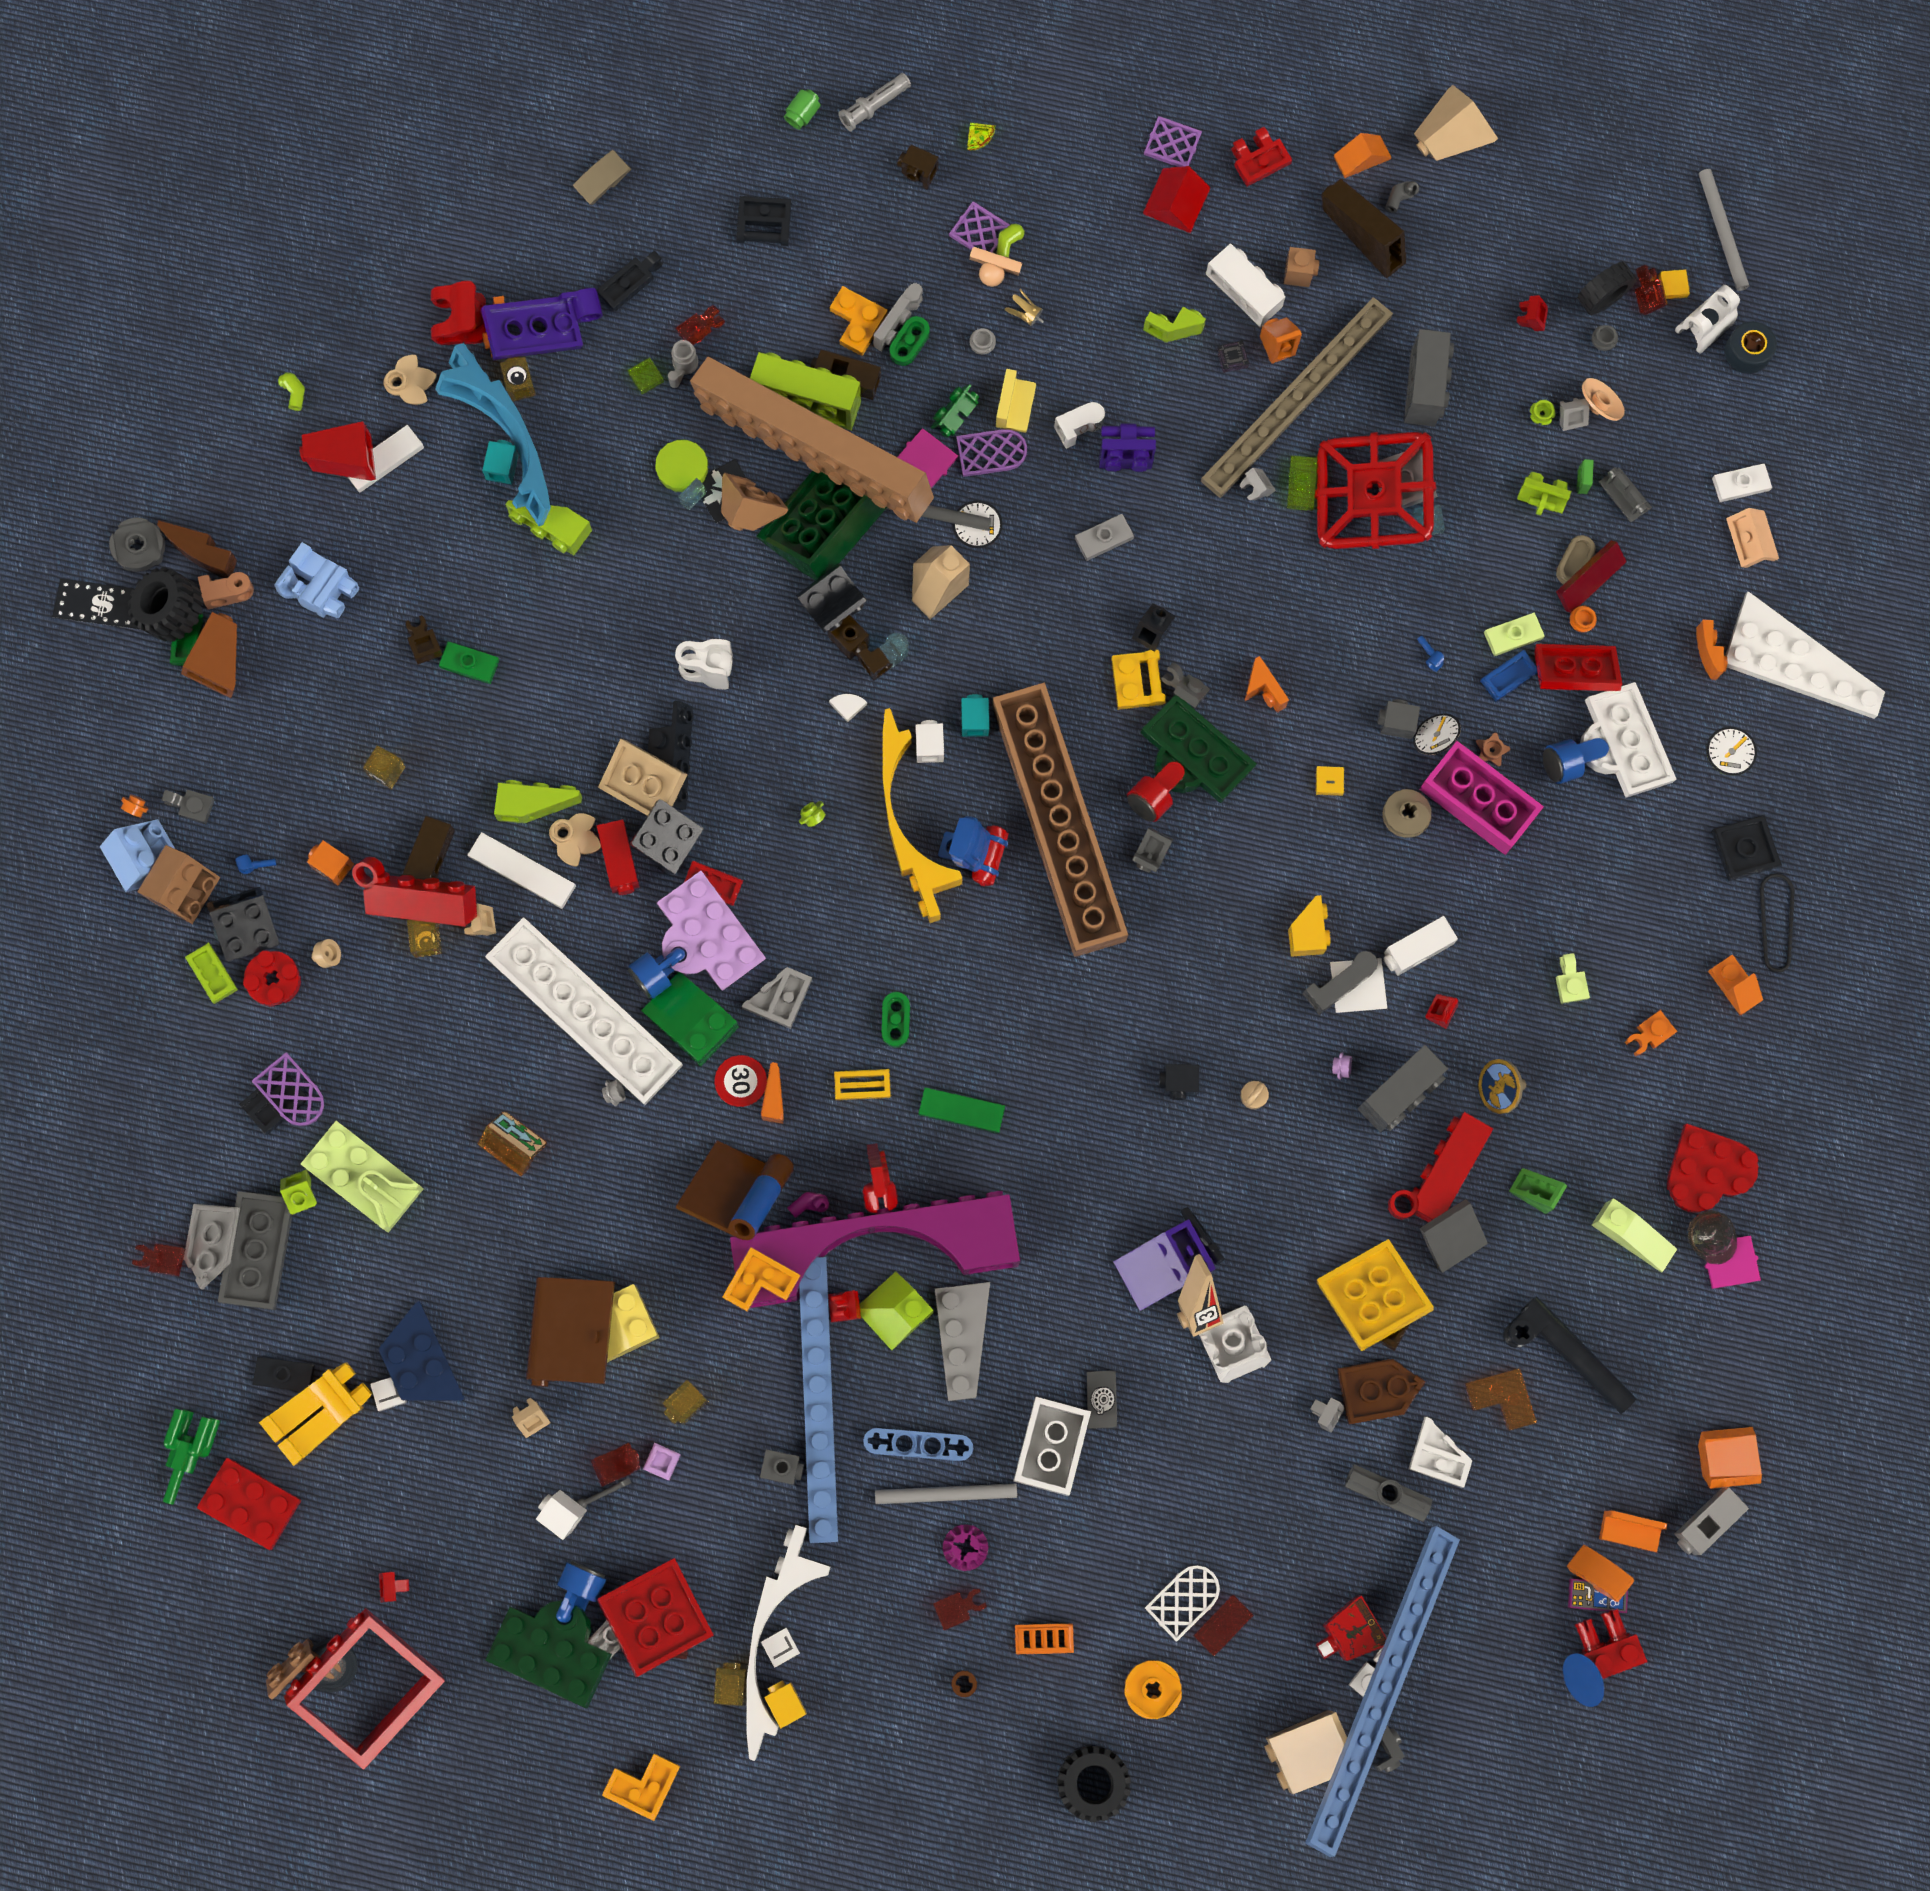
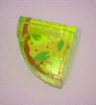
[967,123,995,151]

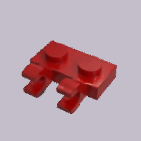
[1231,127,1292,187]

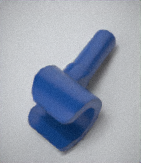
[1417,636,1444,672]
[235,855,276,874]

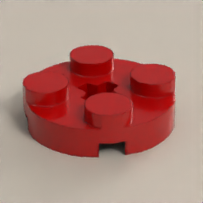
[243,951,301,1007]

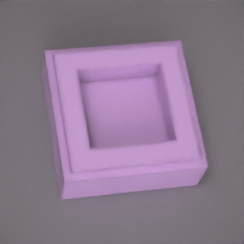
[643,1443,681,1481]

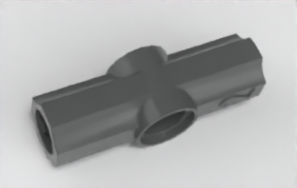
[1344,1464,1433,1522]

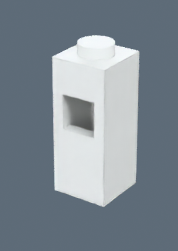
[1384,916,1458,976]

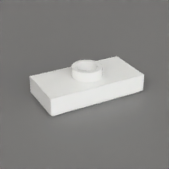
[1712,463,1772,502]

